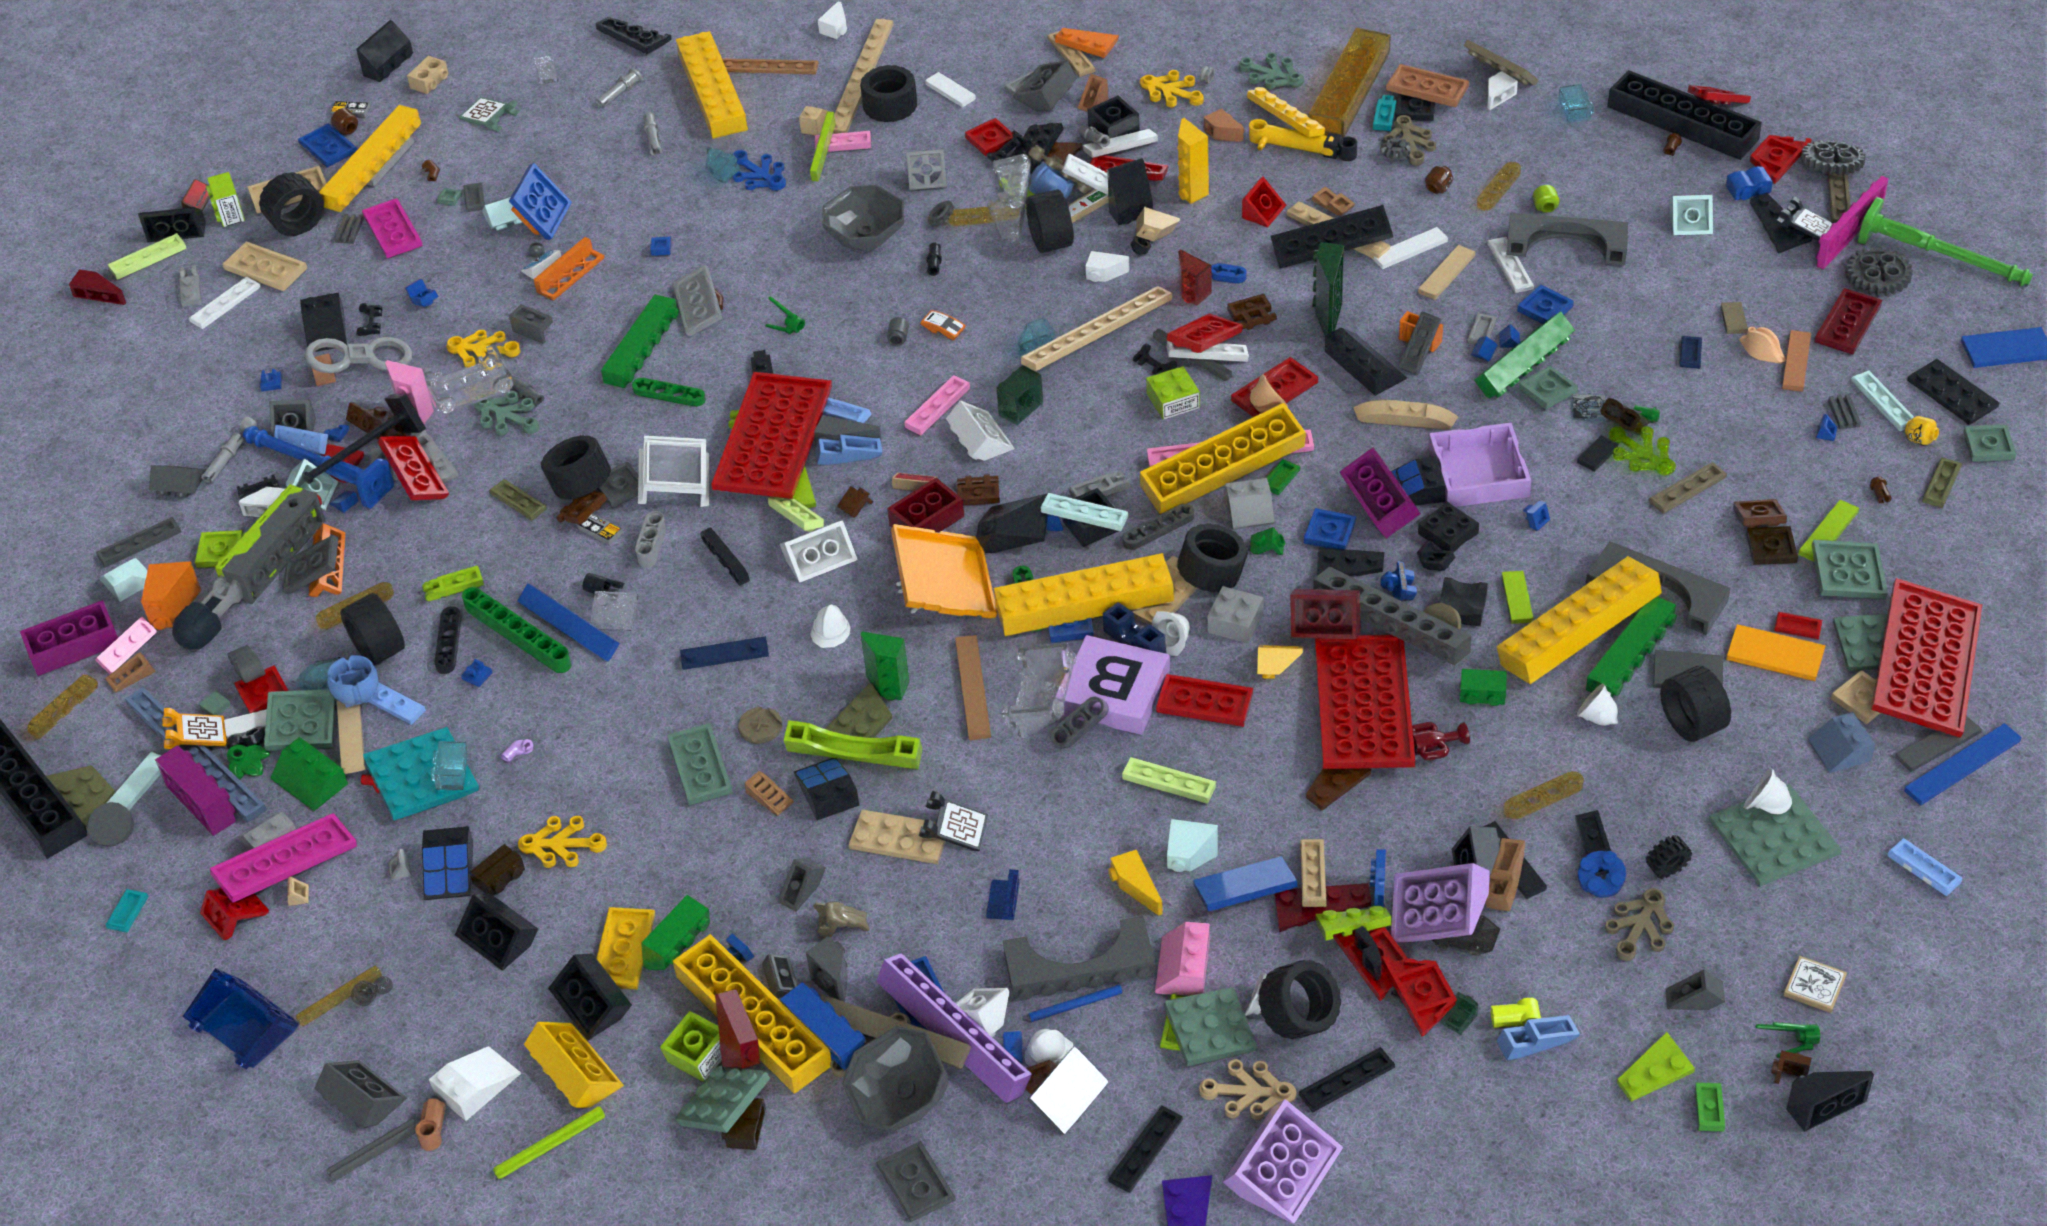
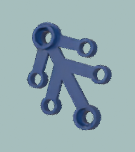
[732,150,786,190]

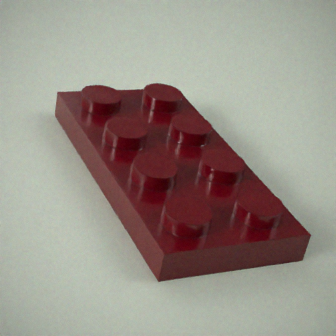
[1814,288,1883,355]

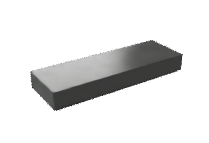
[1398,311,1442,375]

